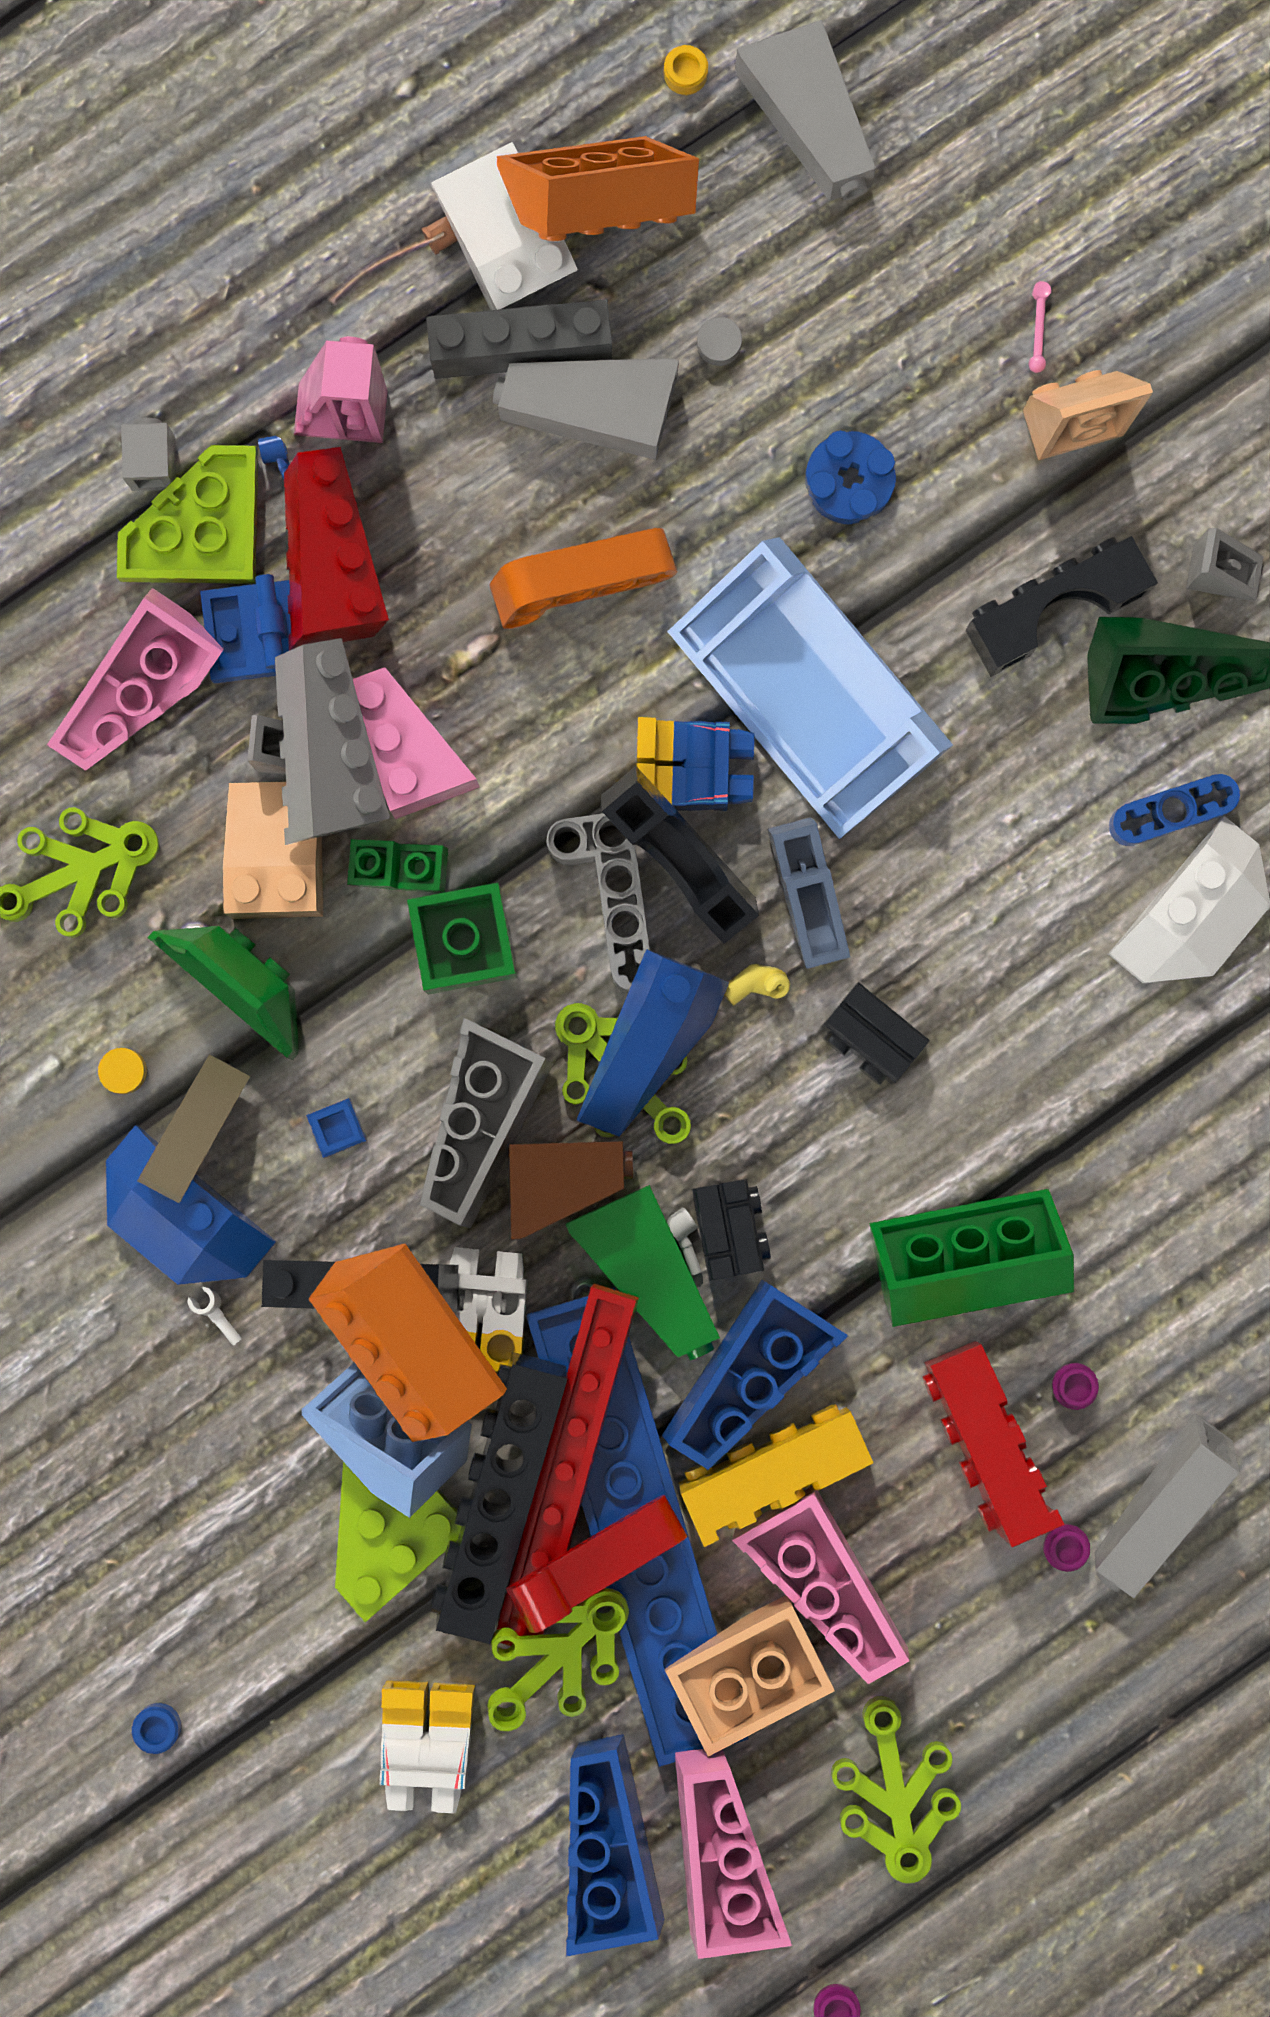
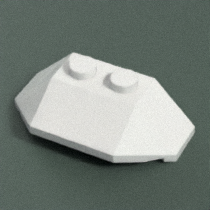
[1108,816,1270,983]

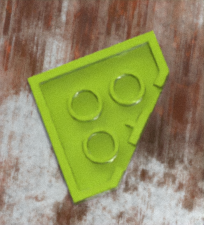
[117,445,259,584]
[335,1462,462,1623]

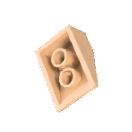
[1023,370,1153,461]
[223,782,323,919]
[665,1595,835,1757]

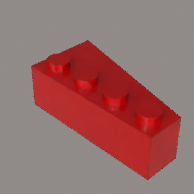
[284,447,389,651]

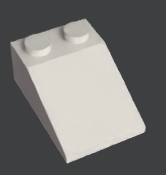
[431,142,578,310]

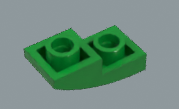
[347,839,449,893]

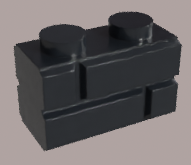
[821,982,930,1085]
[691,1179,771,1281]

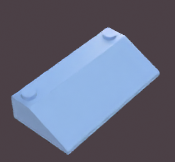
[667,537,953,839]

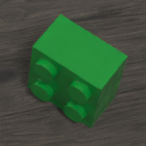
[407,883,518,995]

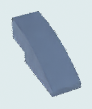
[767,817,850,969]

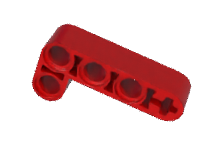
[506,1495,688,1633]

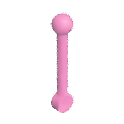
[1028,281,1051,373]

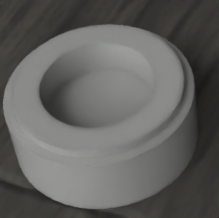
[697,317,742,366]

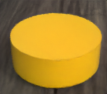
[664,45,708,95]
[98,1048,147,1094]

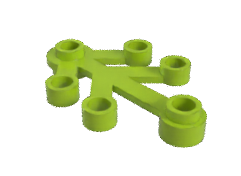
[0,807,159,938]
[555,1003,691,1144]
[487,1588,629,1731]
[831,1696,961,1883]

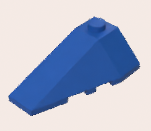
[576,949,729,1137]

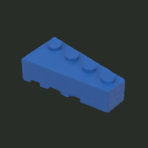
[662,1280,848,1470]
[566,1734,665,1957]

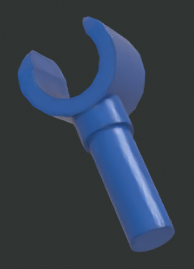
[258,436,290,480]

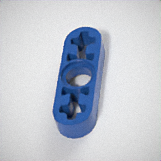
[1109,774,1240,846]

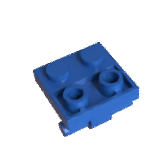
[200,574,291,684]

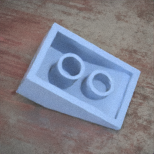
[302,1363,472,1518]

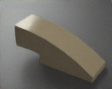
[137,1054,250,1203]

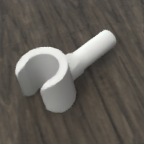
[667,1208,702,1275]
[188,1287,242,1345]

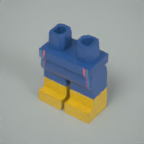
[637,717,755,811]

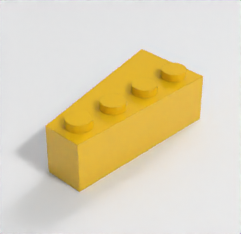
[679,1404,873,1547]

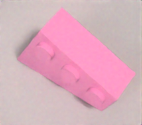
[294,336,388,443]
[353,667,480,819]

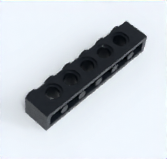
[430,1352,568,1644]

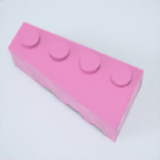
[732,1486,909,1684]
[675,1749,792,1959]

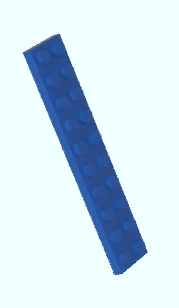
[526,1287,749,1767]

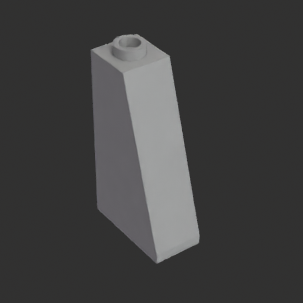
[735,20,876,201]
[493,358,679,460]
[1095,1413,1240,1598]

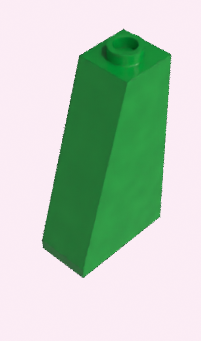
[565,1185,720,1361]

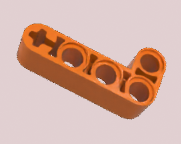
[489,528,678,629]

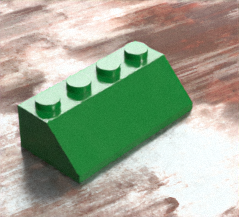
[869,1189,1074,1327]

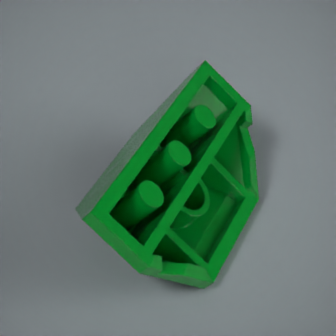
[148,926,299,1060]

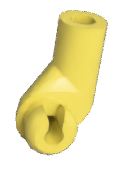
[724,964,790,1006]

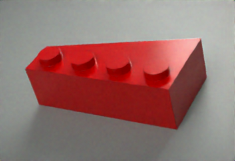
[922,1341,1065,1548]

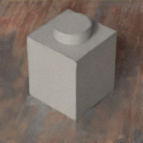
[121,418,176,491]

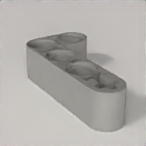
[546,814,650,993]

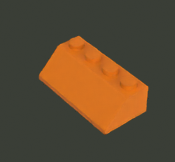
[497,136,699,241]
[309,1243,507,1442]

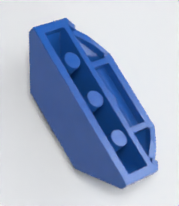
[106,1125,276,1285]

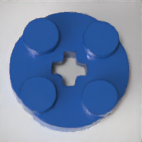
[805,430,896,524]

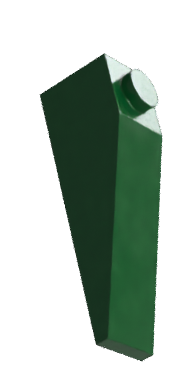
[1087,617,1270,724]

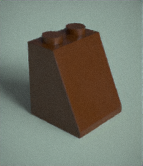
[509,1141,633,1239]

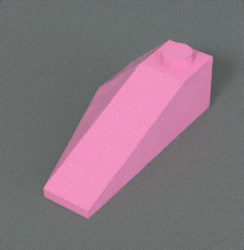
[47,588,224,771]

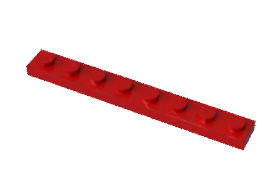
[496,1284,639,1646]

